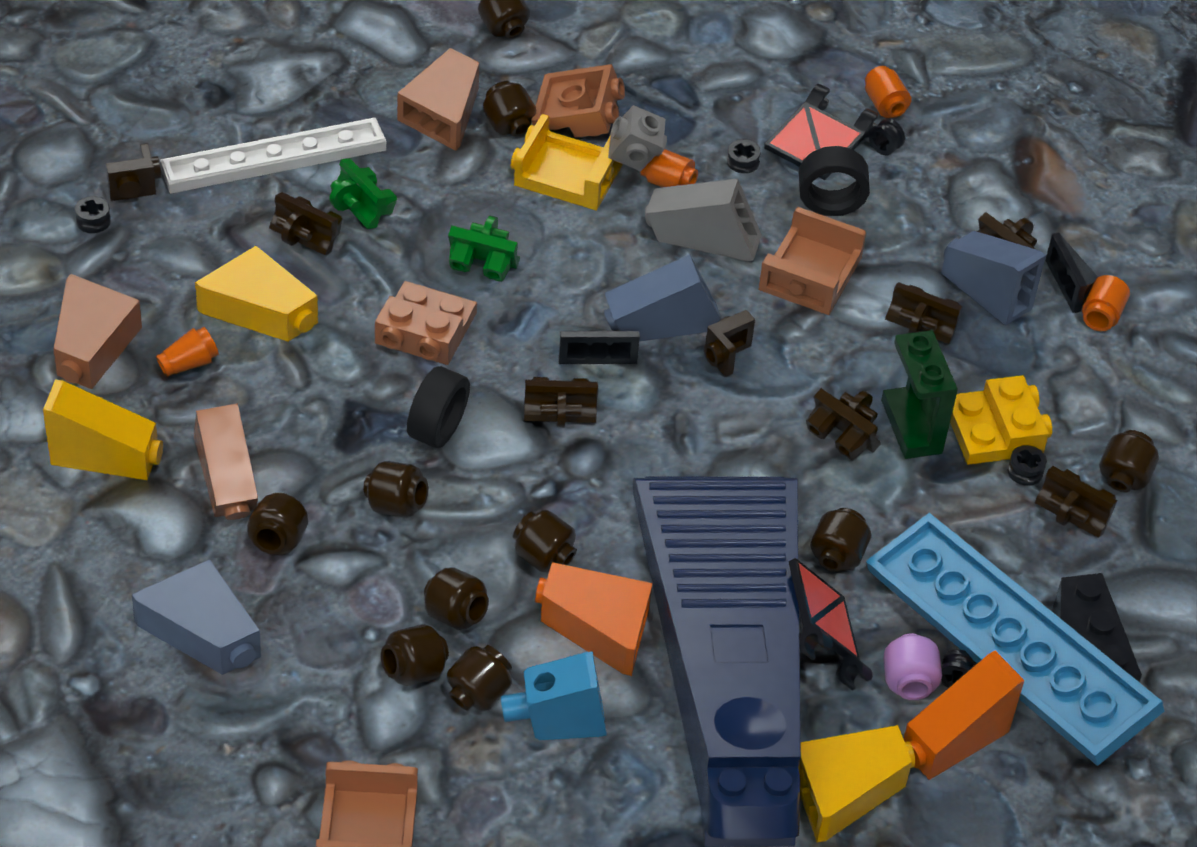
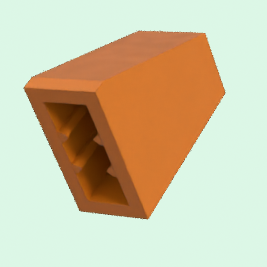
[535,562,653,676]
[903,650,1024,780]

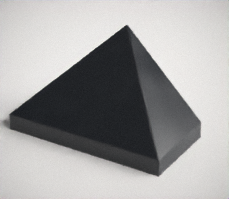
[1045,233,1098,313]
[558,330,640,364]

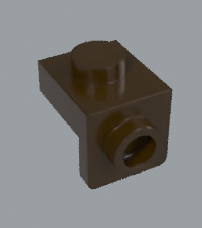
[106,143,161,201]
[704,310,755,377]

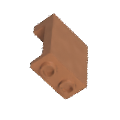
[758,207,866,315]
[316,760,418,847]

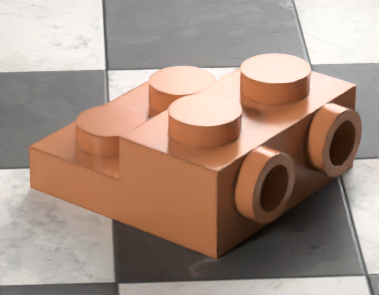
[531,64,625,138]
[375,281,477,365]

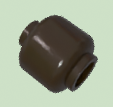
[478,0,530,38]
[483,81,536,137]
[1099,430,1159,493]
[363,461,429,518]
[247,493,308,556]
[810,508,872,572]
[513,510,577,573]
[424,567,489,630]
[381,624,449,686]
[447,645,512,711]

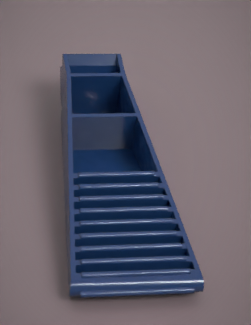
[633,476,801,847]

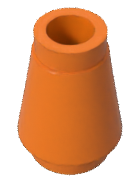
[156,327,219,377]

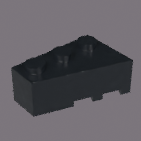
[1052,573,1142,682]

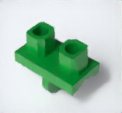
[329,158,397,229]
[448,215,520,282]

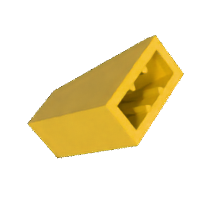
[195,246,318,342]
[43,379,163,480]
[799,725,915,843]

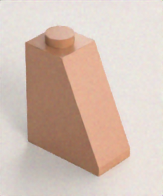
[397,48,479,151]
[53,274,142,389]
[194,403,258,520]

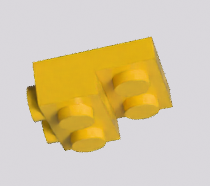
[950,375,1052,465]

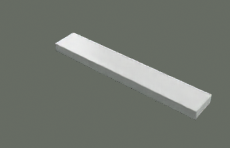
[160,117,386,194]

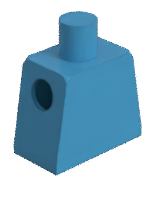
[501,651,607,740]

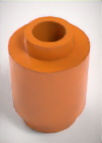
[865,66,912,118]
[640,149,698,188]
[1082,275,1130,331]

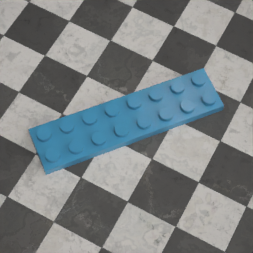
[866,512,1165,766]

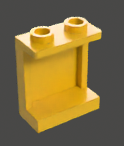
[510,114,623,211]

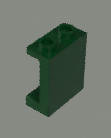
[881,330,958,459]

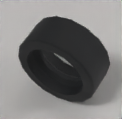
[799,146,870,216]
[407,366,470,448]

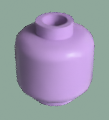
[883,634,942,700]

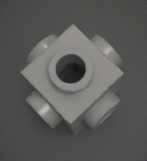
[608,105,667,171]

